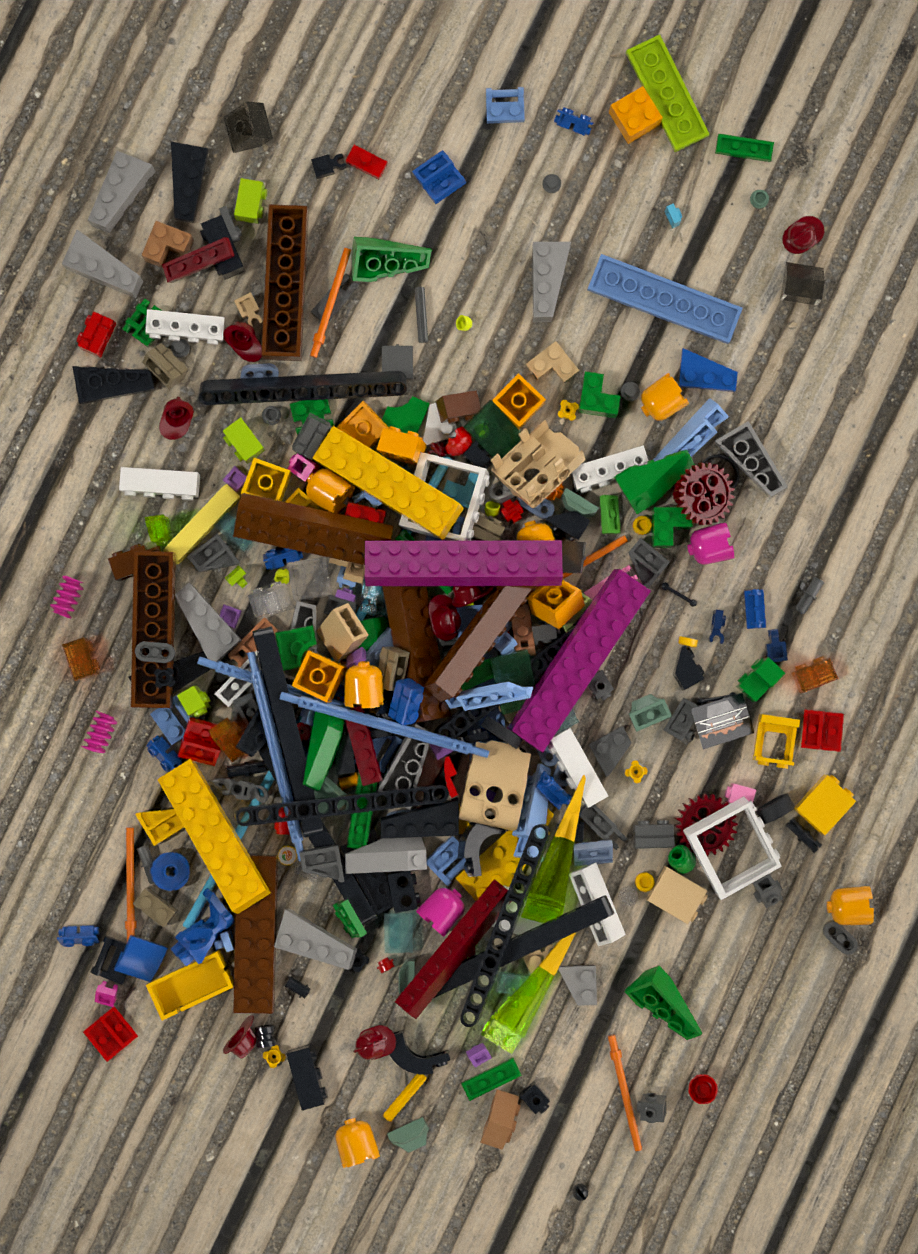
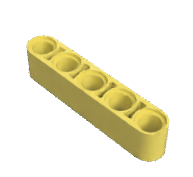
[163,484,241,565]

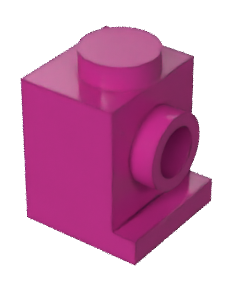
[287,453,321,482]

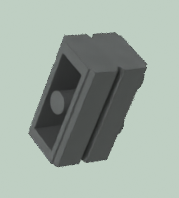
[292,413,331,460]
[633,820,675,849]

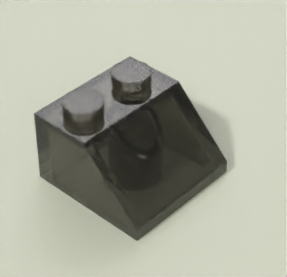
[224,101,273,153]
[780,262,825,305]

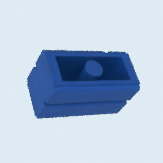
[388,678,424,725]

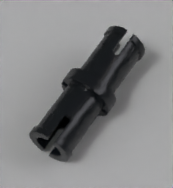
[227,761,267,778]
[786,817,822,853]

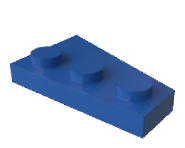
[679,348,738,392]

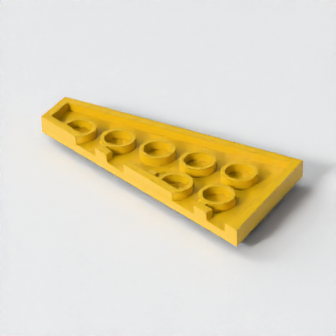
[455,808,554,901]

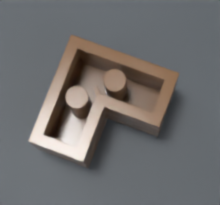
[141,221,194,268]
[480,1089,521,1150]

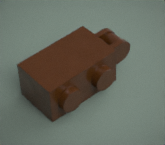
[108,544,162,582]

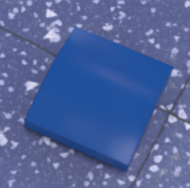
[412,150,466,205]
[114,935,168,982]

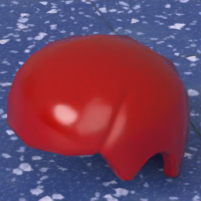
[445,426,472,456]
[688,1074,718,1104]

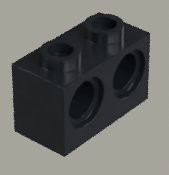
[387,871,421,913]

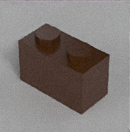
[435,390,482,425]

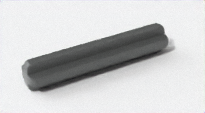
[415,287,428,343]

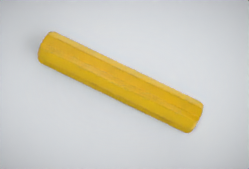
[383,1074,427,1122]

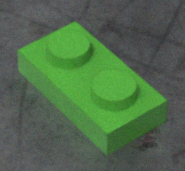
[600,495,621,534]

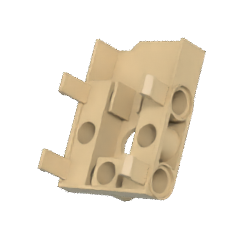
[491,420,586,508]
[459,740,531,831]

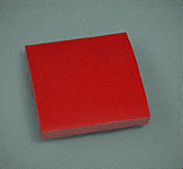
[801,710,845,752]
[178,717,227,766]
[444,756,458,798]
[83,1006,138,1062]

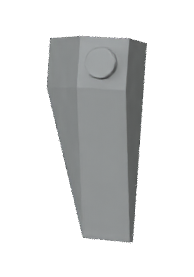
[345,837,427,874]

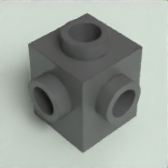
[752,874,783,908]
[637,1093,667,1123]

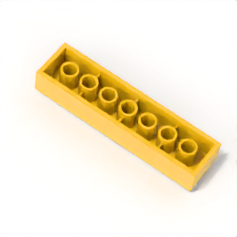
[313,426,464,541]
[157,759,271,914]

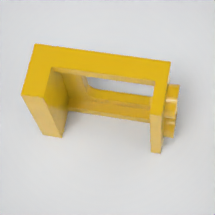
[752,714,800,769]

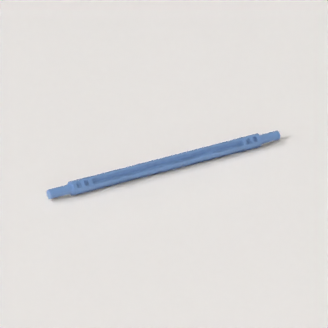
[247,651,304,861]
[197,656,374,716]
[280,692,489,758]

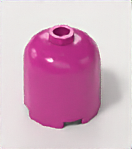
[687,523,735,565]
[416,887,465,937]

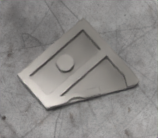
[558,965,597,1006]

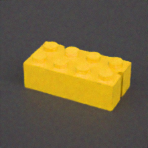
[146,949,234,1021]

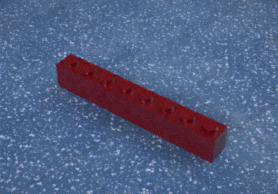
[395,879,512,1019]

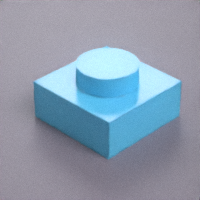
[665,203,682,229]

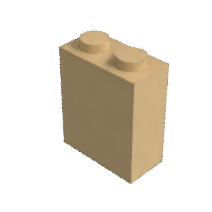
[316,603,368,662]
[646,866,708,924]

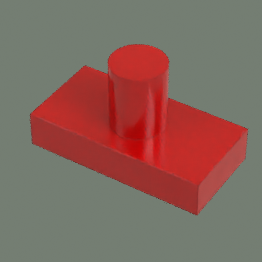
[345,144,388,180]

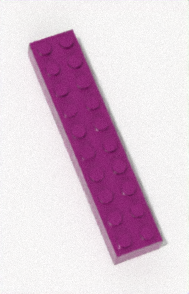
[365,540,563,586]
[507,569,651,752]

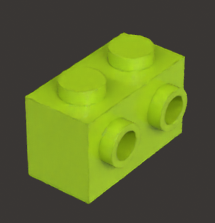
[234,178,267,224]
[223,417,266,464]
[177,686,211,717]

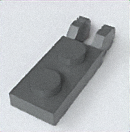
[311,273,359,321]
[579,804,627,850]

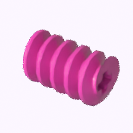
[50,576,84,619]
[81,710,118,753]

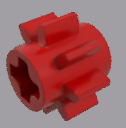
[501,499,524,523]

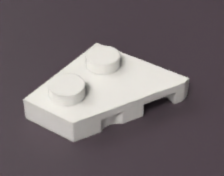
[423,403,457,446]

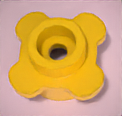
[558,400,579,421]
[625,760,648,783]
[263,1045,286,1068]

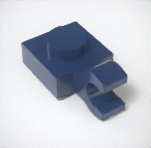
[709,609,726,644]
[765,629,788,662]

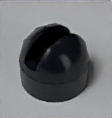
[572,1184,588,1201]

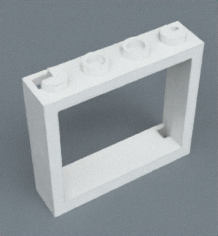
[399,452,490,541]
[683,796,782,900]

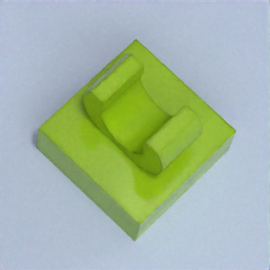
[225,565,248,589]

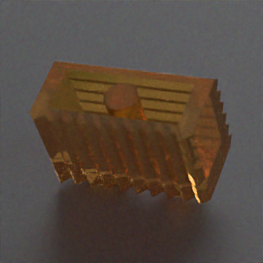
[62,637,100,682]
[791,656,838,694]
[209,717,245,762]

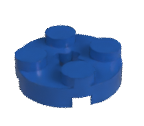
[150,852,190,891]

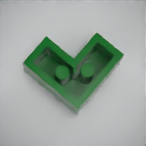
[578,371,620,418]
[652,507,693,548]
[736,657,785,702]

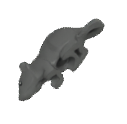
[208,777,269,803]

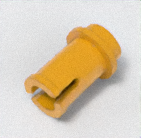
[339,772,358,790]

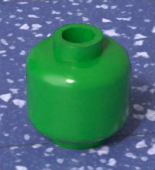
[668,845,696,874]

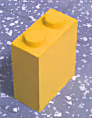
[794,775,856,835]

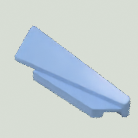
[653,398,729,461]
[445,682,533,711]
[512,764,551,862]

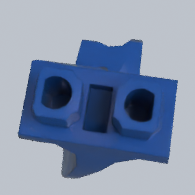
[170,888,235,967]

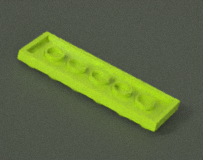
[626,34,709,152]

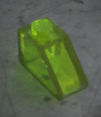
[144,514,172,546]

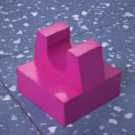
[95,981,118,1007]

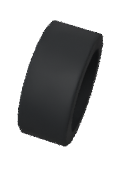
[756,794,795,824]

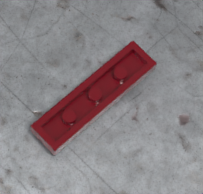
[162,237,234,283]
[345,706,383,786]

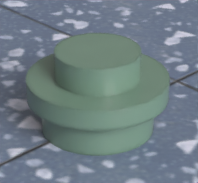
[750,190,769,209]

